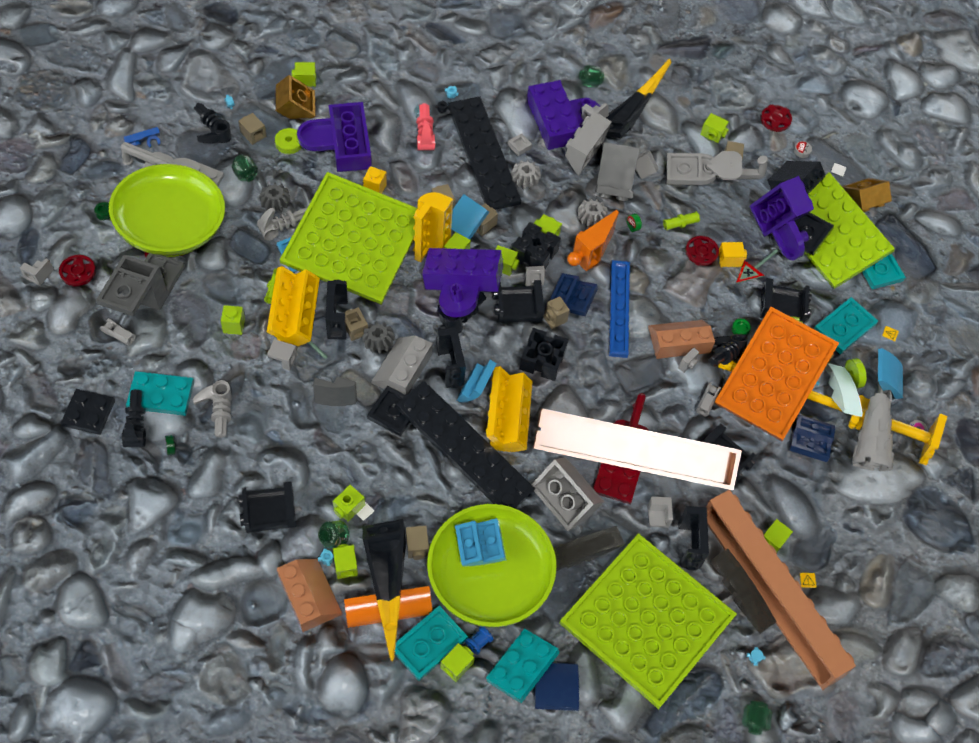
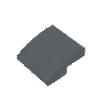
[313,377,357,406]

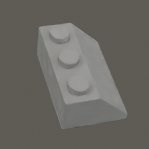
[565,111,611,175]
[371,335,433,395]
[532,457,604,531]

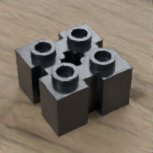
[511,222,561,269]
[519,328,569,381]

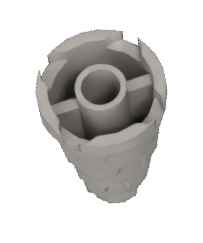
[852,393,894,471]

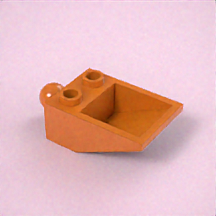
[567,210,619,271]

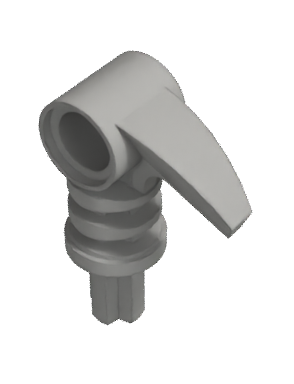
[257,208,307,241]
[192,380,232,438]

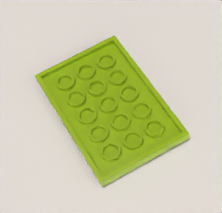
[804,172,895,289]

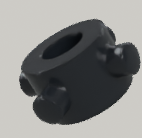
[435,101,450,114]

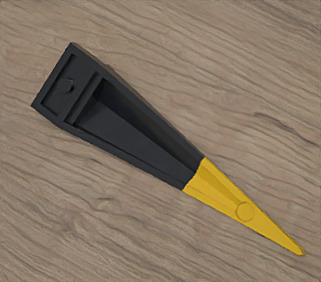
[606,59,671,138]
[363,519,406,661]

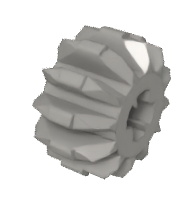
[511,160,541,190]
[578,198,608,228]

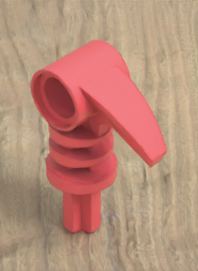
[416,103,435,151]

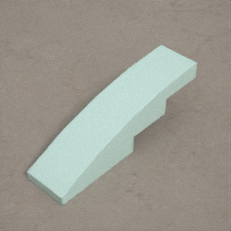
[825,363,863,417]

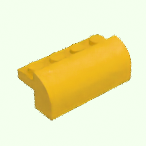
[413,192,453,262]
[267,266,320,346]
[486,366,533,452]

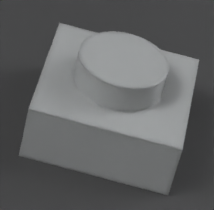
[508,133,532,156]
[525,266,545,286]
[678,348,699,373]

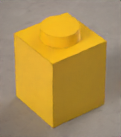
[363,166,387,194]
[718,242,747,267]

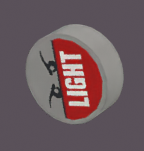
[794,141,812,158]

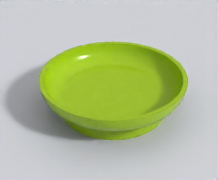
[109,164,225,257]
[427,504,556,628]

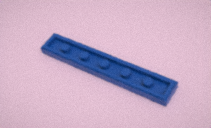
[609,260,630,358]

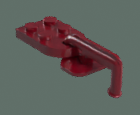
[593,393,649,505]

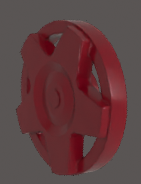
[760,104,792,132]
[685,236,719,266]
[59,255,96,286]

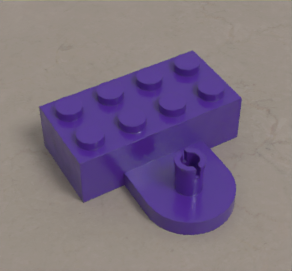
[527,80,600,150]
[297,102,372,172]
[750,176,814,260]
[422,248,503,317]

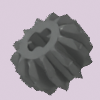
[259,182,290,214]
[362,321,395,354]

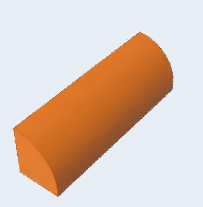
[344,586,432,628]

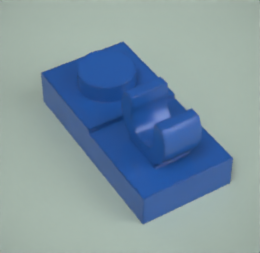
[124,127,160,148]

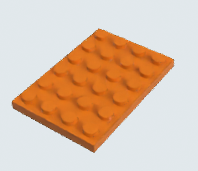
[714,307,839,441]

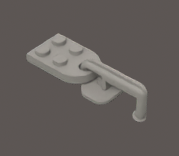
[121,142,224,186]
[667,151,768,185]

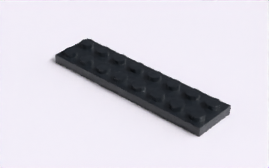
[448,96,521,210]
[395,381,535,509]

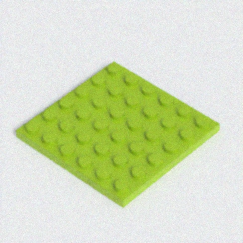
[280,172,417,305]
[559,533,737,709]

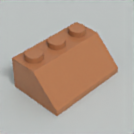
[648,320,715,359]
[276,559,342,632]

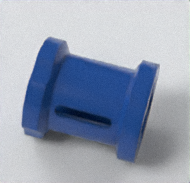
[465,627,494,655]

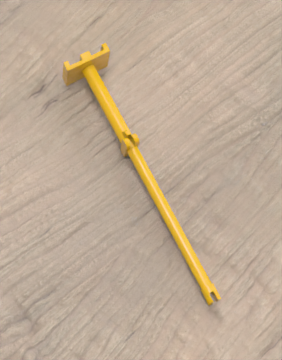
[718,361,948,465]

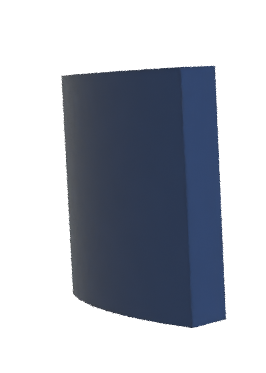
[549,273,598,317]
[789,414,835,462]
[534,663,579,711]

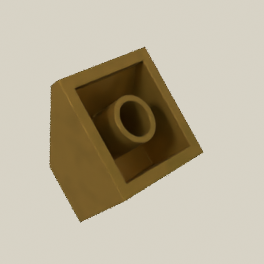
[276,75,315,119]
[842,178,892,212]

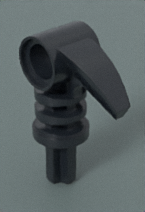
[194,103,232,143]
[438,292,486,334]
[709,334,748,367]
[122,389,146,447]

